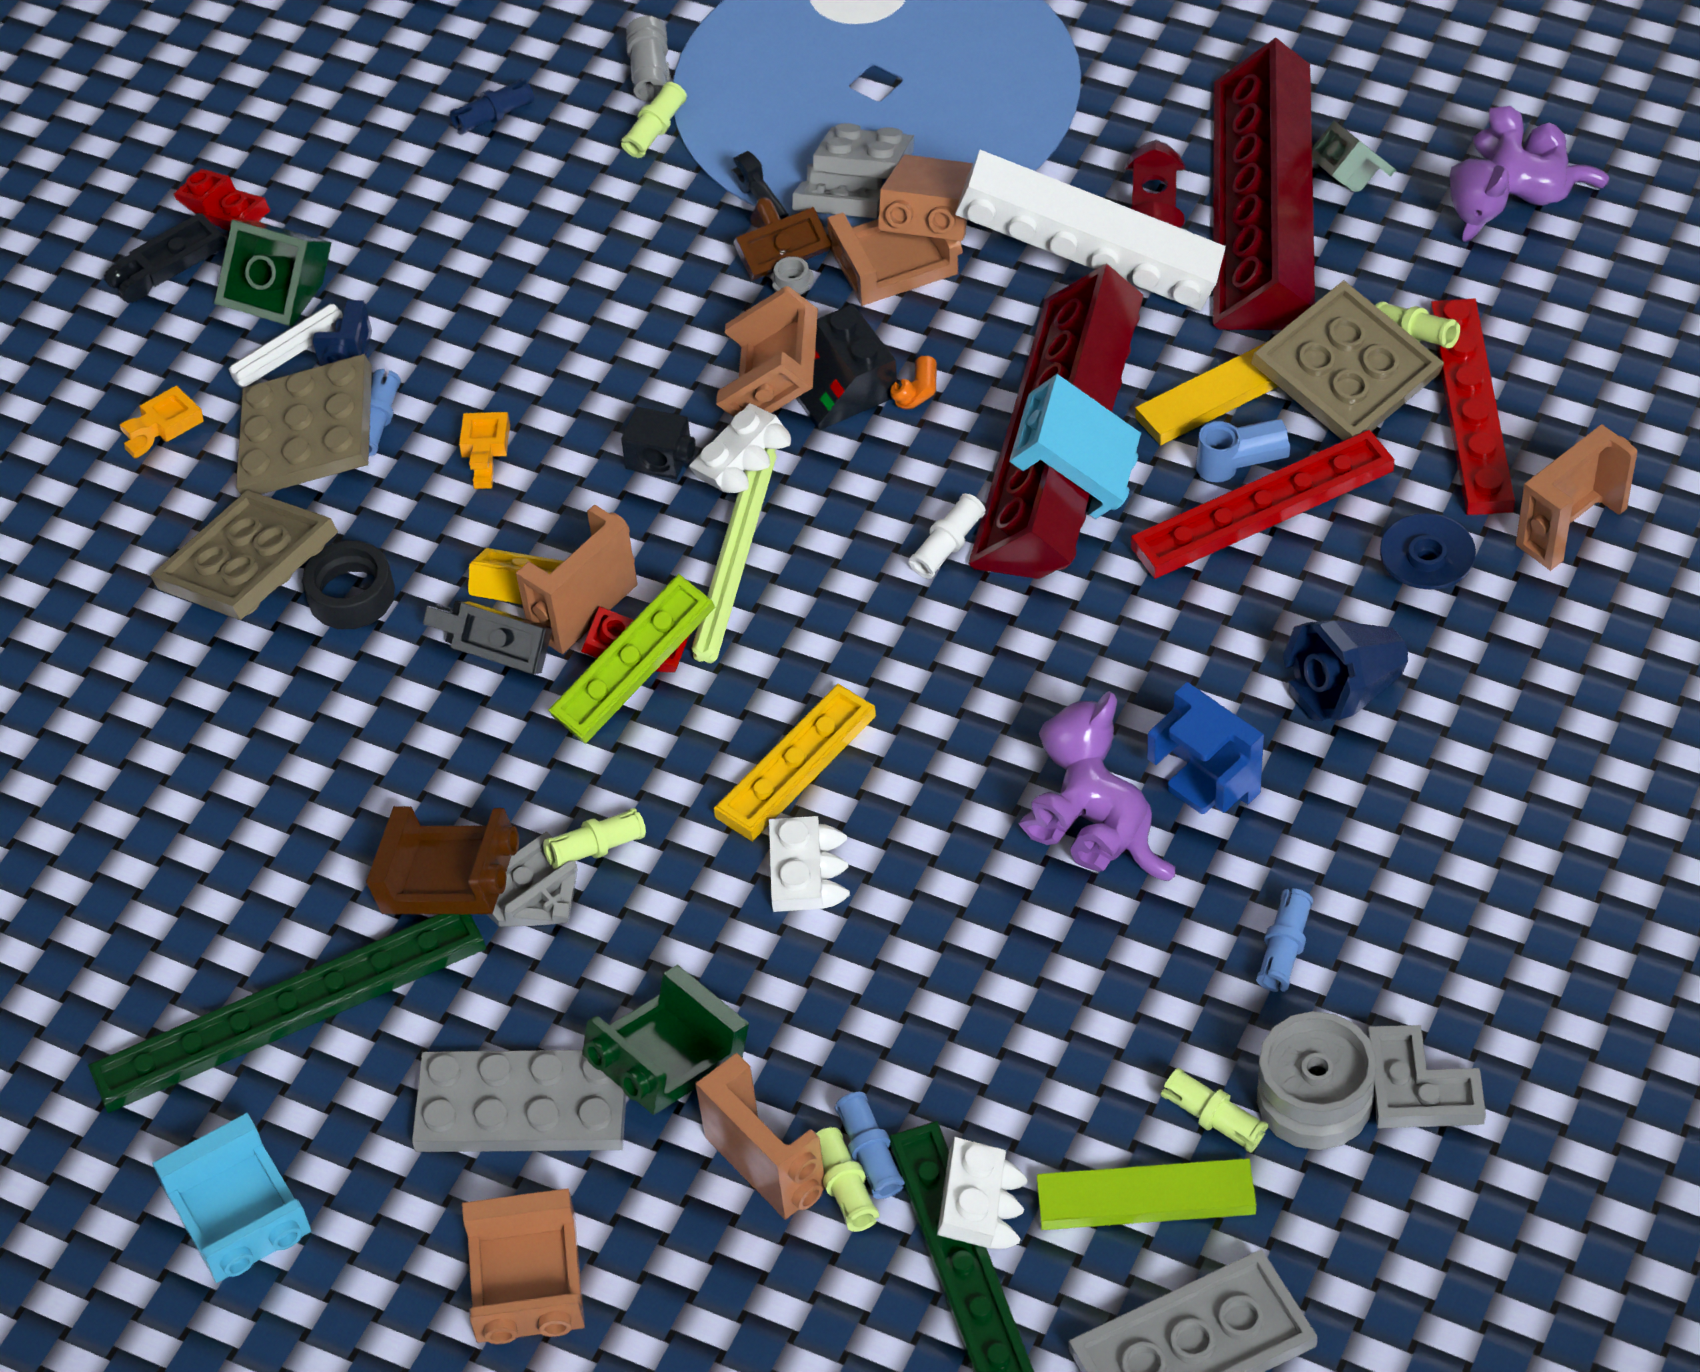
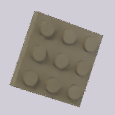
[1251,280,1444,441]
[236,354,372,495]
[150,490,338,620]

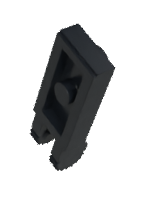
[104,213,227,304]

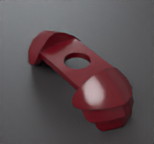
[1124,140,1186,228]

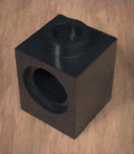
[621,406,695,480]

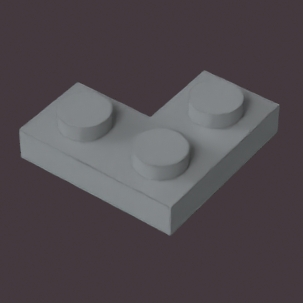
[1367,1025,1486,1128]

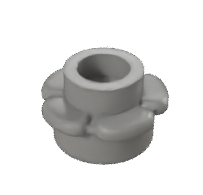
[771,257,814,295]

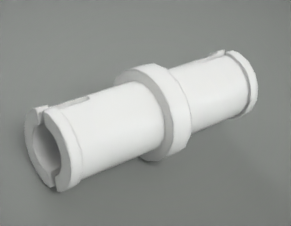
[909,493,986,579]

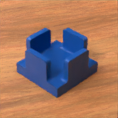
[1147,682,1264,814]

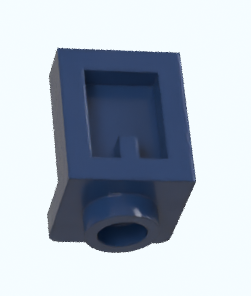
[312,300,372,366]

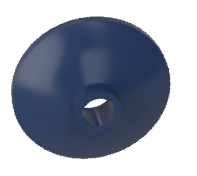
[1380,513,1476,590]

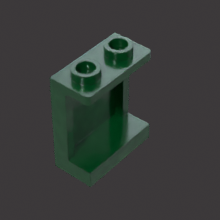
[582,965,749,1115]

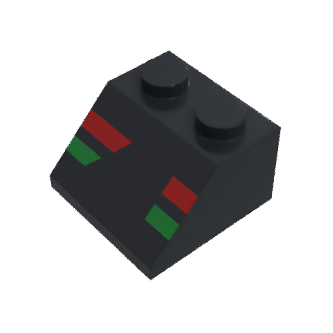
[796,304,897,431]

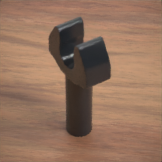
[731,151,789,219]

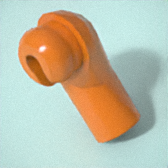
[890,356,937,409]

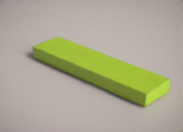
[548,574,716,744]
[1037,1158,1256,1230]

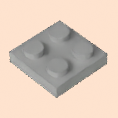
[813,123,914,179]

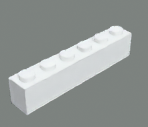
[955,150,1226,311]

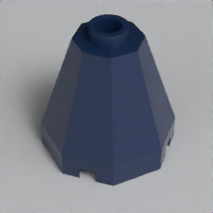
[1283,620,1408,721]

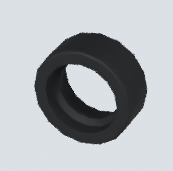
[302,541,395,629]

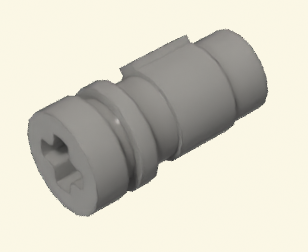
[626,16,670,102]

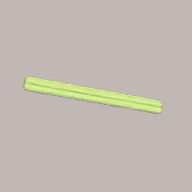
[692,448,777,663]

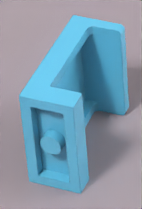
[1009,374,1141,519]
[152,1113,312,1283]

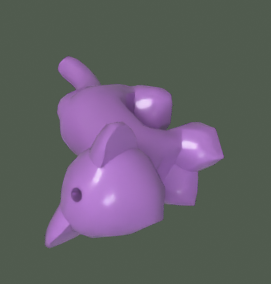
[1450,106,1609,243]
[1018,691,1175,881]

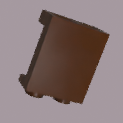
[366,806,519,914]

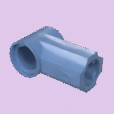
[1196,419,1290,483]

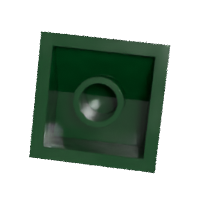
[214,219,332,326]

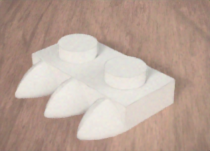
[689,403,791,493]
[769,816,850,912]
[937,1137,1028,1249]

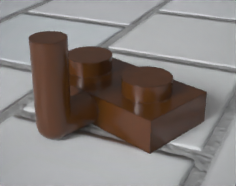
[734,197,832,281]

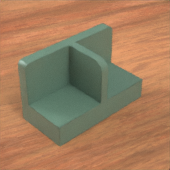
[1312,120,1396,192]

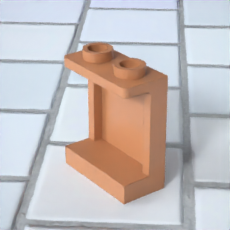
[878,154,973,241]
[827,212,962,306]
[716,286,818,417]
[1515,424,1637,571]
[516,505,638,654]
[696,1053,825,1220]
[462,1188,585,1344]

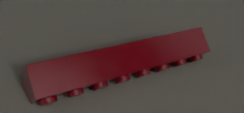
[1213,37,1315,330]
[968,263,1143,579]

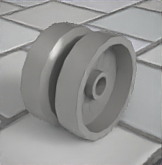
[1257,1011,1377,1150]

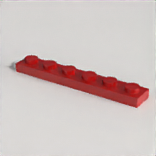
[1430,298,1515,515]
[1131,429,1395,579]

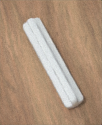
[229,304,343,388]

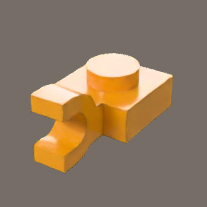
[120,385,204,459]
[459,412,510,489]

